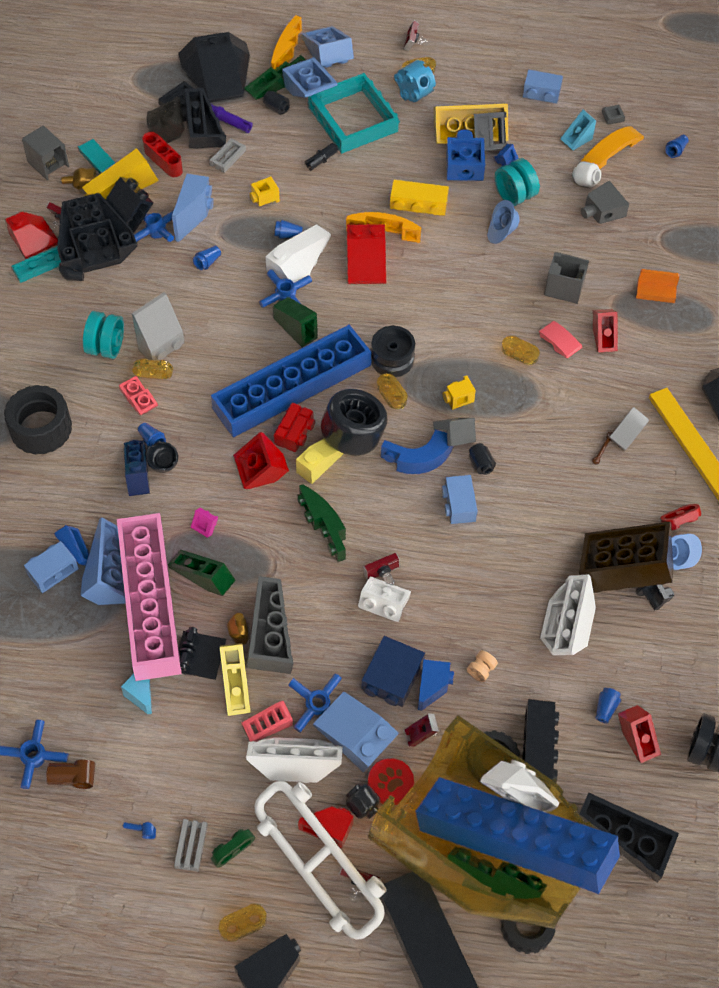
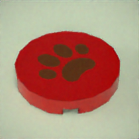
[368,758,414,805]

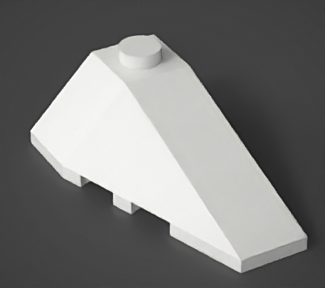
[266,224,331,282]

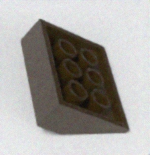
[579,521,674,593]

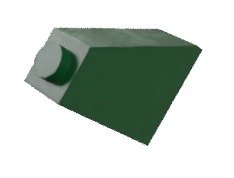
[273,297,318,348]

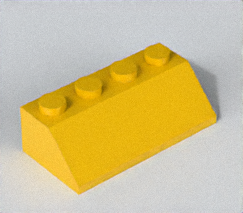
[433,104,508,144]

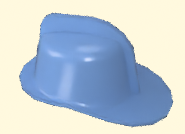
[487,200,520,244]
[672,534,702,570]

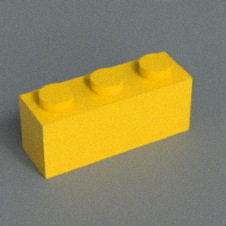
[390,179,449,216]

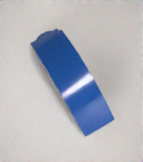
[381,430,454,474]

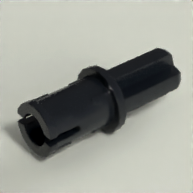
[305,143,339,171]

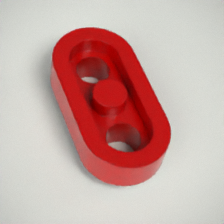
[660,504,702,530]

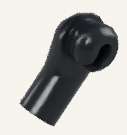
[58,263,84,281]

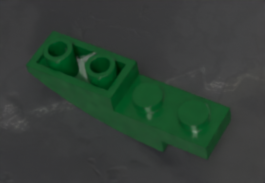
[297,484,346,562]
[445,846,547,899]

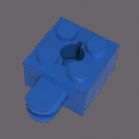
[446,130,485,181]

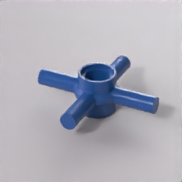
[134,210,174,242]
[259,270,312,308]
[288,673,342,733]
[0,720,68,789]

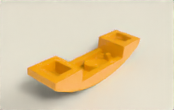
[581,126,644,169]
[346,212,421,243]

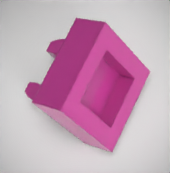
[190,508,218,538]

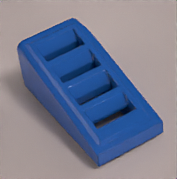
[54,525,89,566]

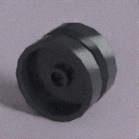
[371,325,416,378]
[687,713,719,773]

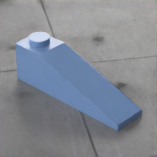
[81,518,126,605]

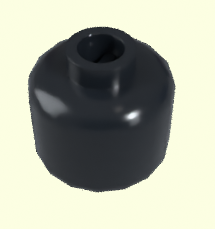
[345,783,380,819]

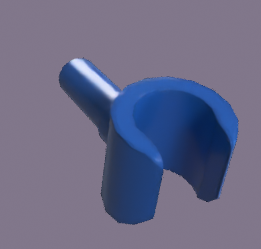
[123,822,156,839]

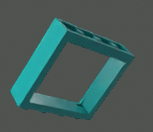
[308,73,400,154]

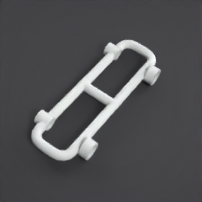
[254,781,387,940]

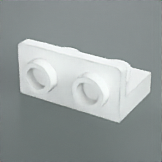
[358,576,411,622]

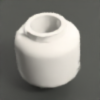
[573,162,601,187]

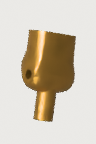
[61,168,96,190]
[227,613,248,645]

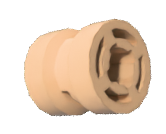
[467,650,498,682]

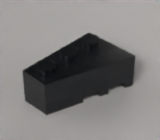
[184,88,226,149]

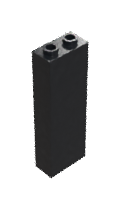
[379,867,479,988]

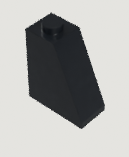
[234,934,301,988]

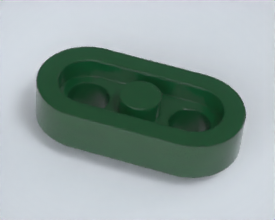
[211,829,255,868]

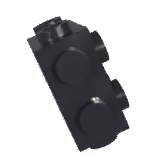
[105,177,154,233]

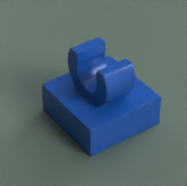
[494,144,518,166]

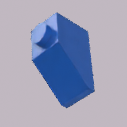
[418,659,454,711]

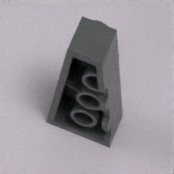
[246,576,294,674]

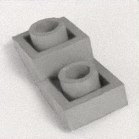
[609,407,649,451]

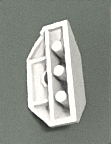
[540,575,596,655]
[246,737,343,783]
[480,760,559,813]

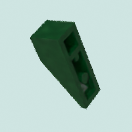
[168,549,235,596]

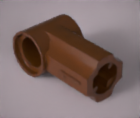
[46,759,96,789]

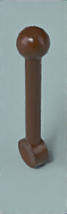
[592,432,613,465]

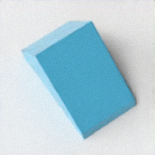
[561,110,596,150]
[121,674,152,714]

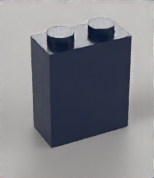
[361,635,425,707]

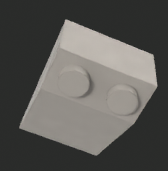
[132,292,185,364]

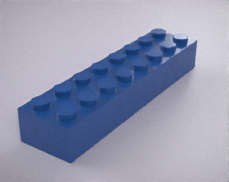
[211,324,371,438]
[416,777,620,894]

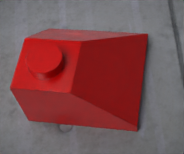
[5,212,58,259]
[233,432,289,490]

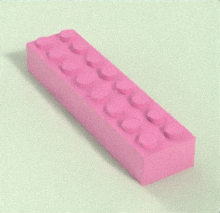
[117,513,181,681]

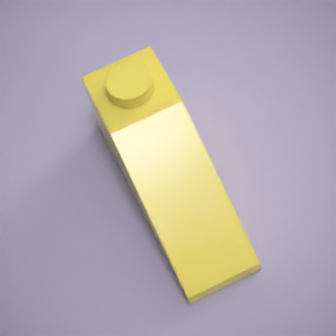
[296,439,344,484]
[220,643,251,716]

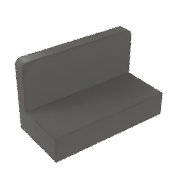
[433,418,476,446]

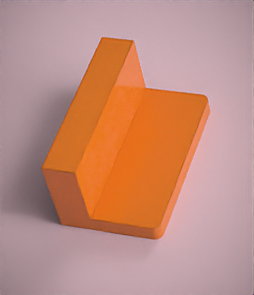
[636,269,680,303]

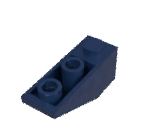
[124,440,150,496]

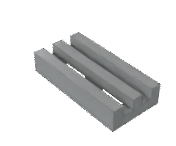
[209,138,246,173]
[174,819,208,872]

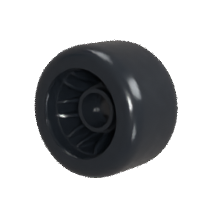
[321,389,388,456]

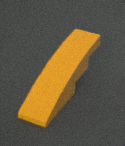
[271,15,302,70]

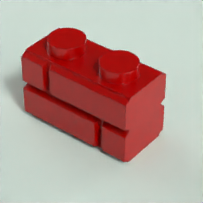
[274,403,316,452]

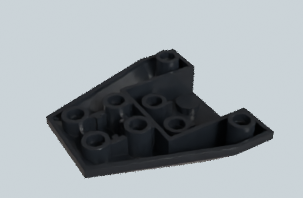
[178,32,250,102]
[57,193,138,273]

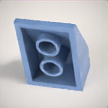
[301,26,354,67]
[282,57,337,98]
[172,174,214,242]
[313,692,399,773]

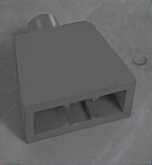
[581,180,629,224]

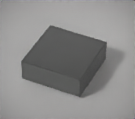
[602,105,625,125]

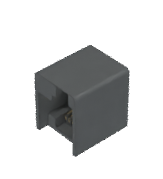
[22,126,69,180]
[544,252,589,304]

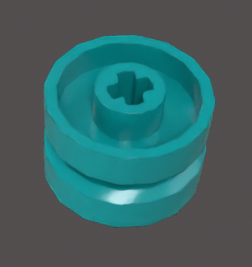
[494,158,540,206]
[83,311,124,359]

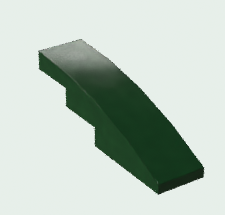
[244,55,306,100]

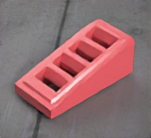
[242,700,293,742]

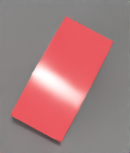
[539,321,582,358]
[119,376,158,416]

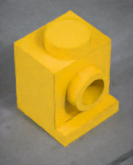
[249,177,280,207]
[442,375,476,410]

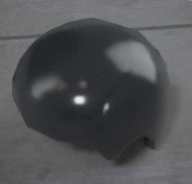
[145,441,179,473]

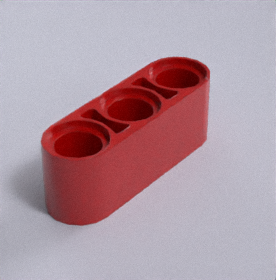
[142,132,183,178]

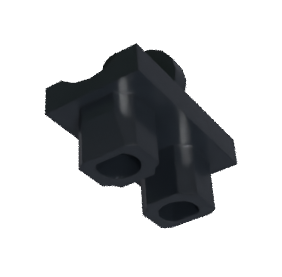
[635,585,674,611]

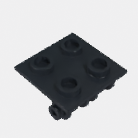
[178,627,227,680]

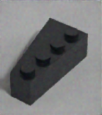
[522,699,559,792]
[577,792,679,883]

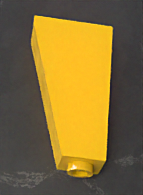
[82,148,159,199]

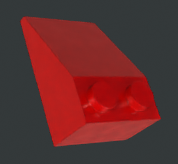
[347,224,386,284]

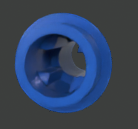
[665,135,689,158]
[274,220,302,239]
[193,246,221,270]
[138,423,166,447]
[595,687,621,723]

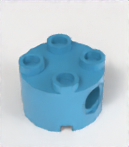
[394,60,436,102]

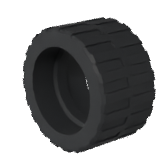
[4,385,72,455]

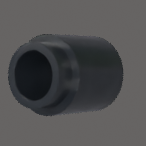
[263,91,290,115]
[469,443,496,475]

